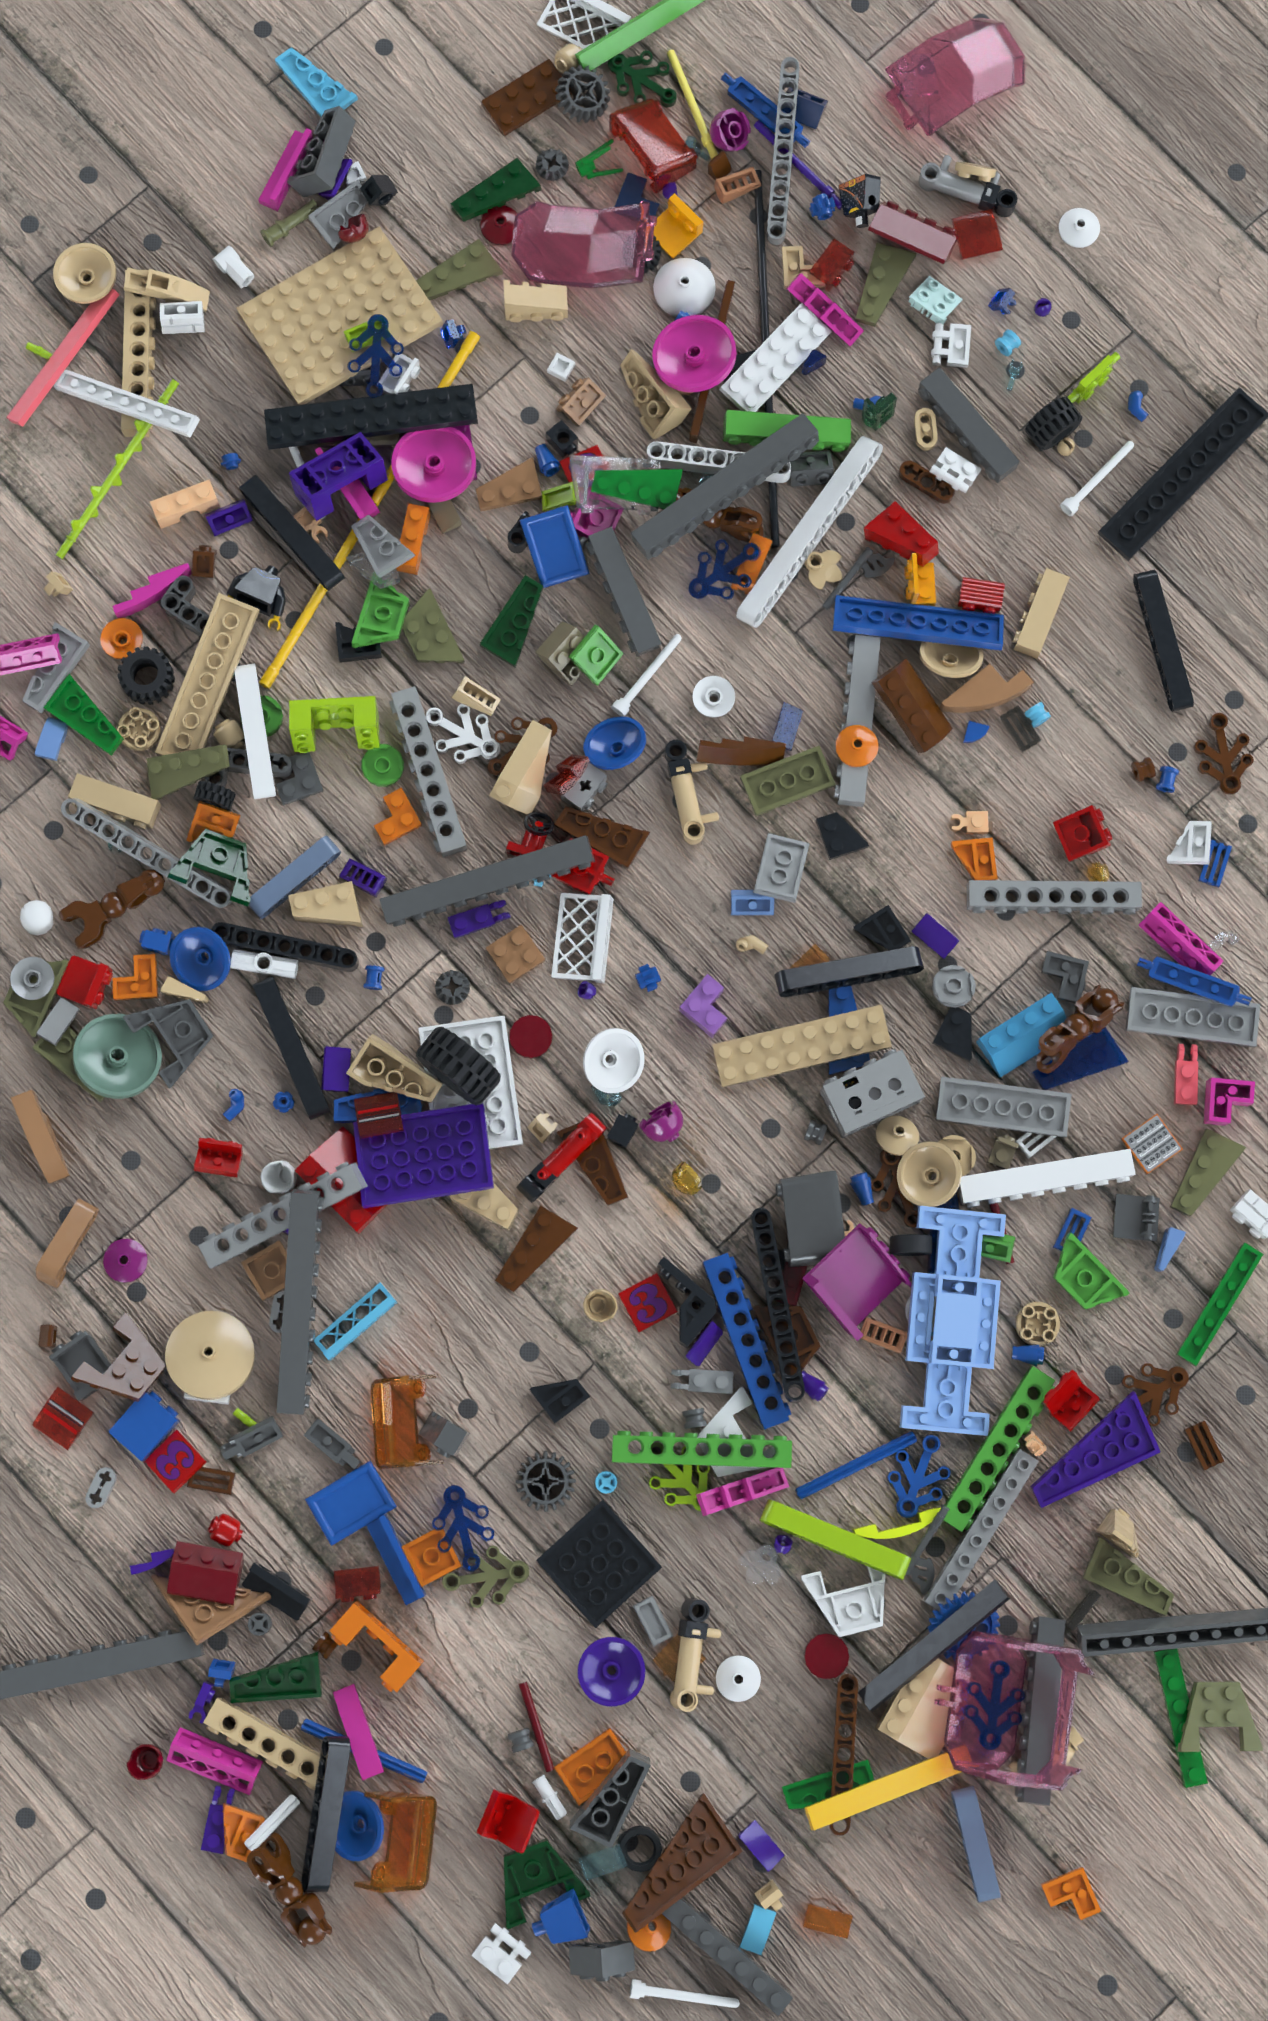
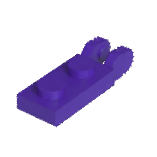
[447,900,511,939]
[201,1785,235,1854]

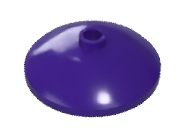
[578,1637,646,1707]

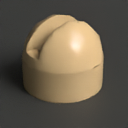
[1057,437,1075,456]

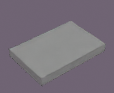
[753,833,810,903]

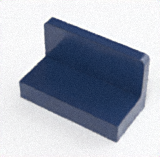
[782,87,828,129]

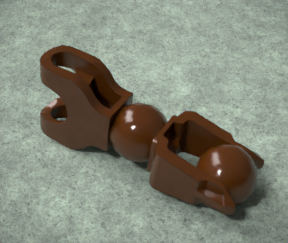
[659,487,764,543]
[58,869,165,949]
[1036,985,1124,1073]
[247,1832,332,1948]

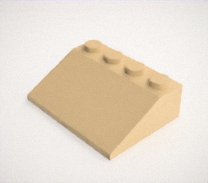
[876,1659,978,1759]

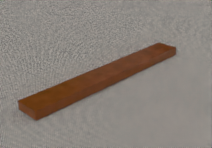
[689,280,735,443]

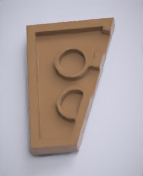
[476,457,542,512]

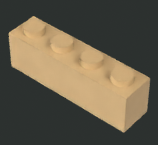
[1012,568,1070,659]
[68,773,161,830]

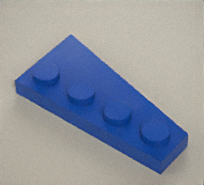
[828,986,870,1075]
[334,1088,422,1123]

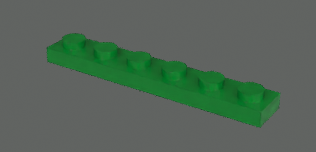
[1176,1242,1264,1366]
[1153,1648,1208,1788]

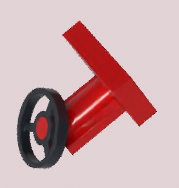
[506,812,554,857]

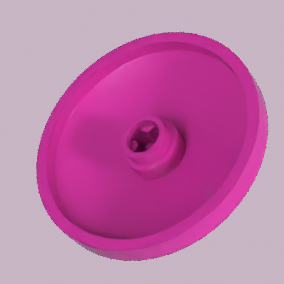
[652,315,737,392]
[391,427,476,503]

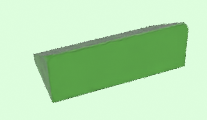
[981,1234,1016,1263]

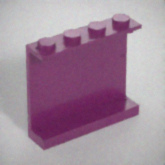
[802,1223,912,1341]

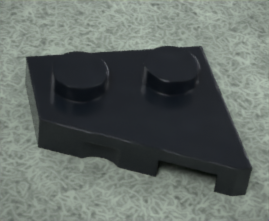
[854,905,912,951]

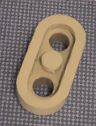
[914,408,938,451]

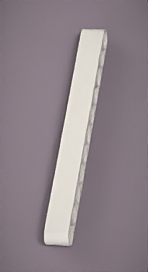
[736,436,883,628]

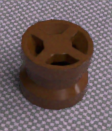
[1131,757,1156,782]
[312,1631,338,1660]

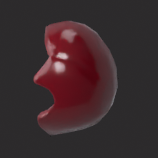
[338,214,369,243]
[127,1744,164,1780]

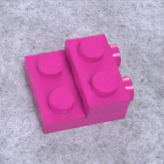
[570,489,624,538]

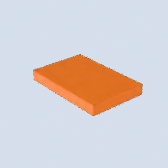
[554,1728,626,1806]

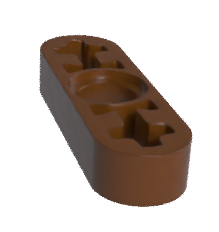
[899,460,955,504]

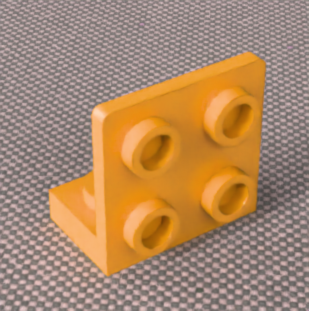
[645,193,704,259]
[904,553,936,606]

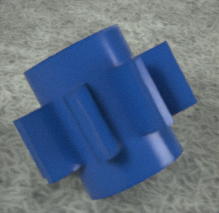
[809,194,836,220]
[635,964,661,992]

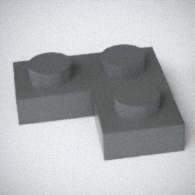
[276,752,323,806]
[1041,951,1089,1003]

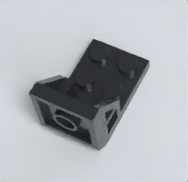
[657,1257,716,1348]

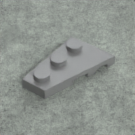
[308,180,368,251]
[351,515,416,578]

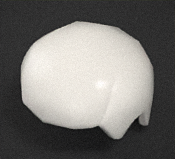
[20,900,53,936]
[260,1161,297,1194]

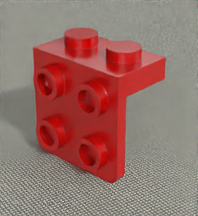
[57,955,113,1010]
[1043,1370,1100,1432]
[476,1789,540,1853]

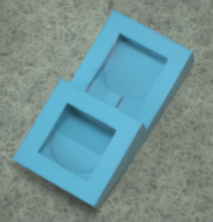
[739,1904,777,1955]

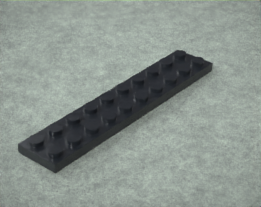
[264,384,478,450]
[1097,387,1268,561]

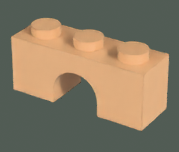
[150,479,220,529]

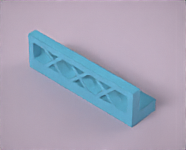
[314,1282,398,1361]

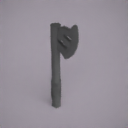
[822,547,895,610]
[906,1505,950,1594]

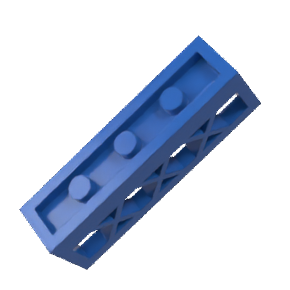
[366,1514,426,1605]

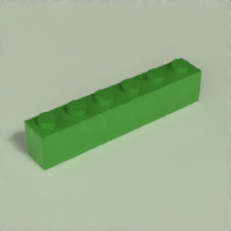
[723,410,851,452]

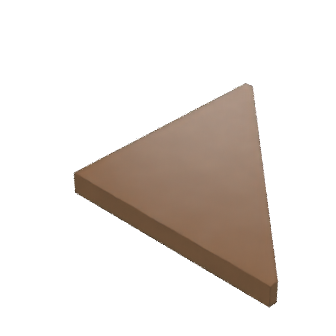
[151,1574,271,1645]

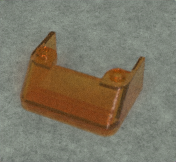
[371,1374,444,1469]
[354,1791,437,1893]

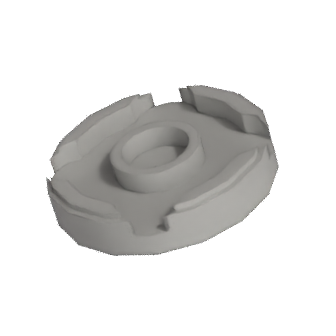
[932,965,976,1008]

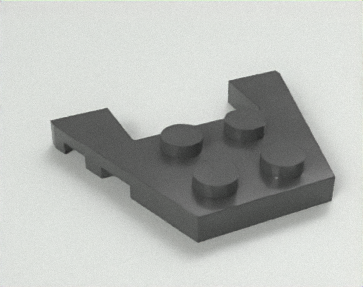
[123,999,213,1088]

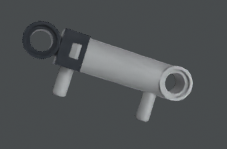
[918,155,1018,217]

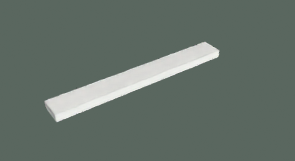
[54,369,200,438]

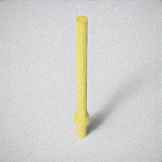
[667,50,718,160]

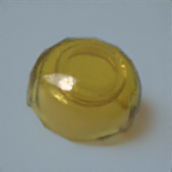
[671,1161,702,1196]

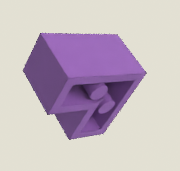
[679,974,727,1038]

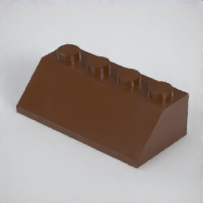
[871,658,953,753]

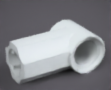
[213,245,254,288]

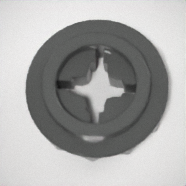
[536,148,569,181]
[435,970,470,1005]

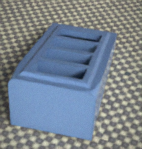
[1154,1227,1186,1272]

